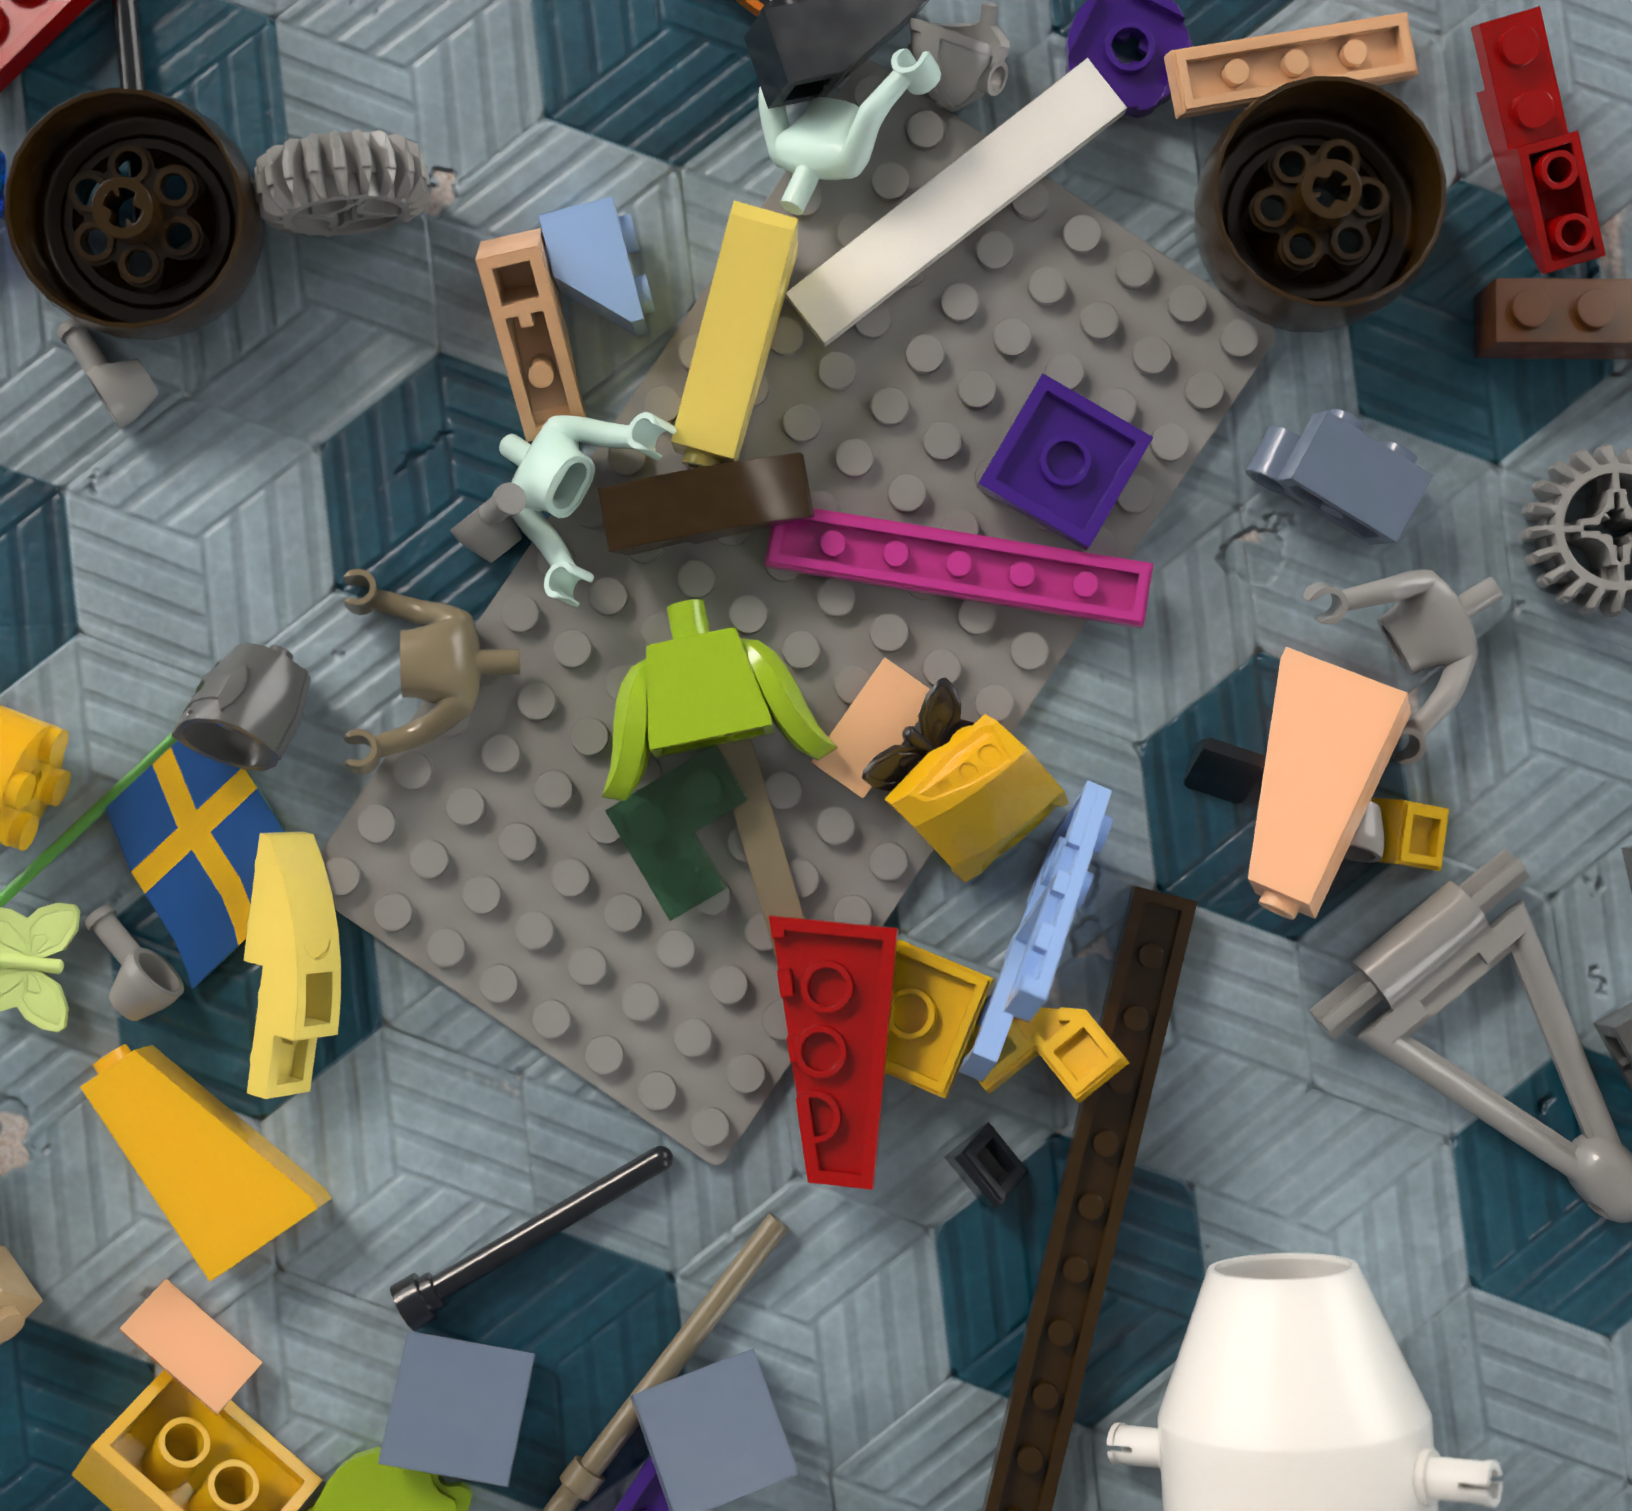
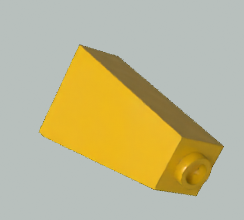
[80,1044,332,1282]

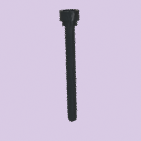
[390,1146,673,1332]

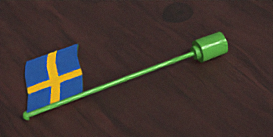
[0,723,287,990]

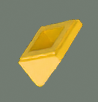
[1371,798,1449,871]

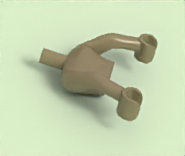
[343,569,520,775]

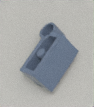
[1245,409,1433,545]

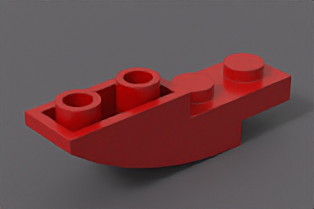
[1471,6,1606,274]

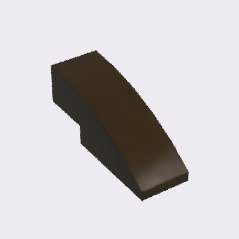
[598,453,815,555]

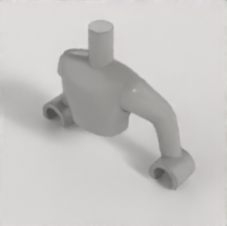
[1303,569,1503,765]

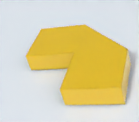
[964,1007,1129,1103]

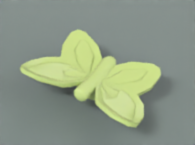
[0,902,81,1032]

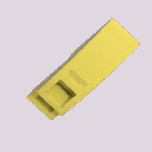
[243,832,341,1099]

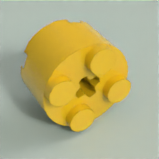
[0,705,71,851]

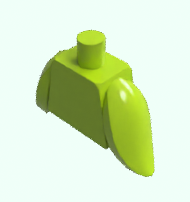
[601,599,838,801]

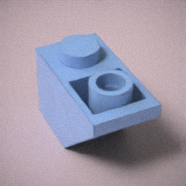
[538,196,656,337]

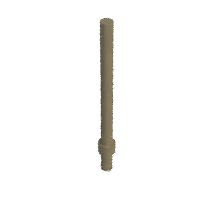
[542,1213,789,1511]

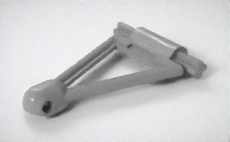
[1309,848,1632,1223]

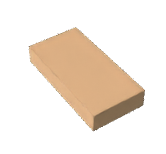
[811,657,930,799]
[119,1278,263,1416]

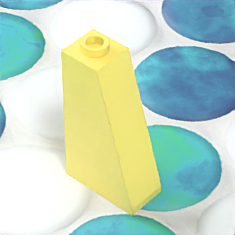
[671,201,798,469]

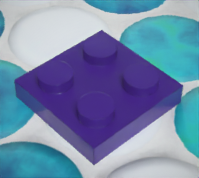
[976,373,1153,551]

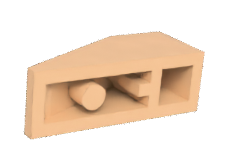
[475,228,586,442]

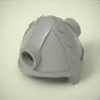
[907,2,1010,112]

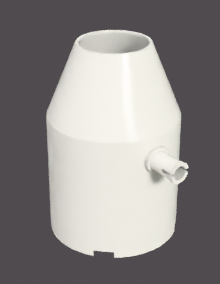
[1107,1253,1502,1511]

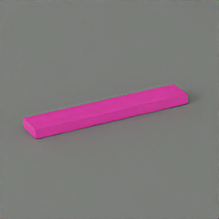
[764,508,1154,628]

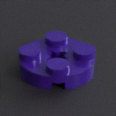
[1065,0,1193,118]

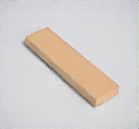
[1164,12,1419,119]

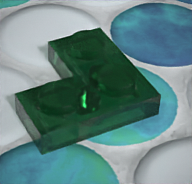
[605,745,750,921]

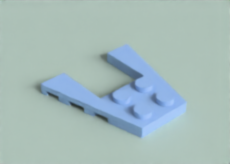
[959,780,1113,1082]

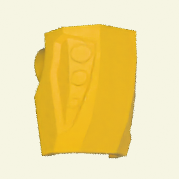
[884,714,1069,883]

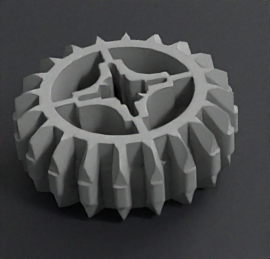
[253,128,430,238]
[1518,445,1632,618]

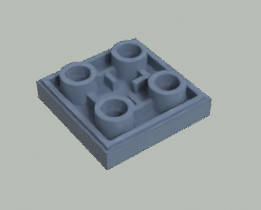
[378,1331,536,1487]
[630,1348,799,1511]

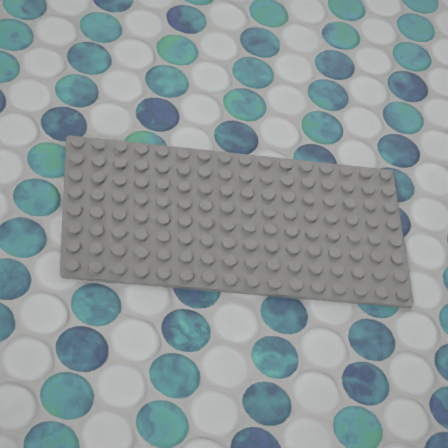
[320,60,1276,1165]

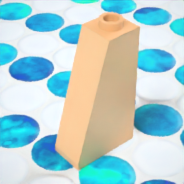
[1248,647,1411,920]

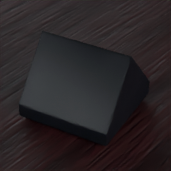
[944,1122,1028,1208]

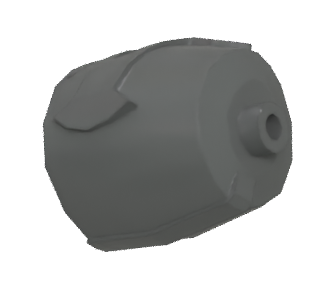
[172,643,311,771]

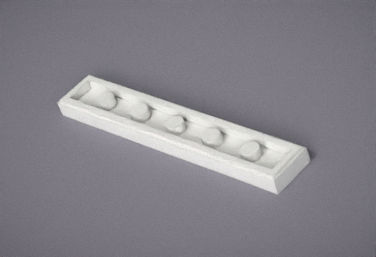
[785,58,1127,347]

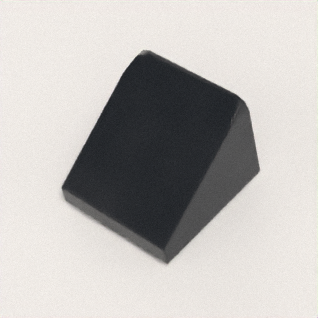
[1183,737,1266,804]

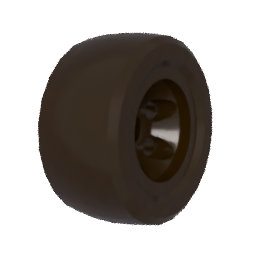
[1194,76,1446,332]
[4,88,264,340]

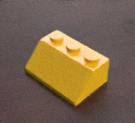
[71,1370,323,1511]

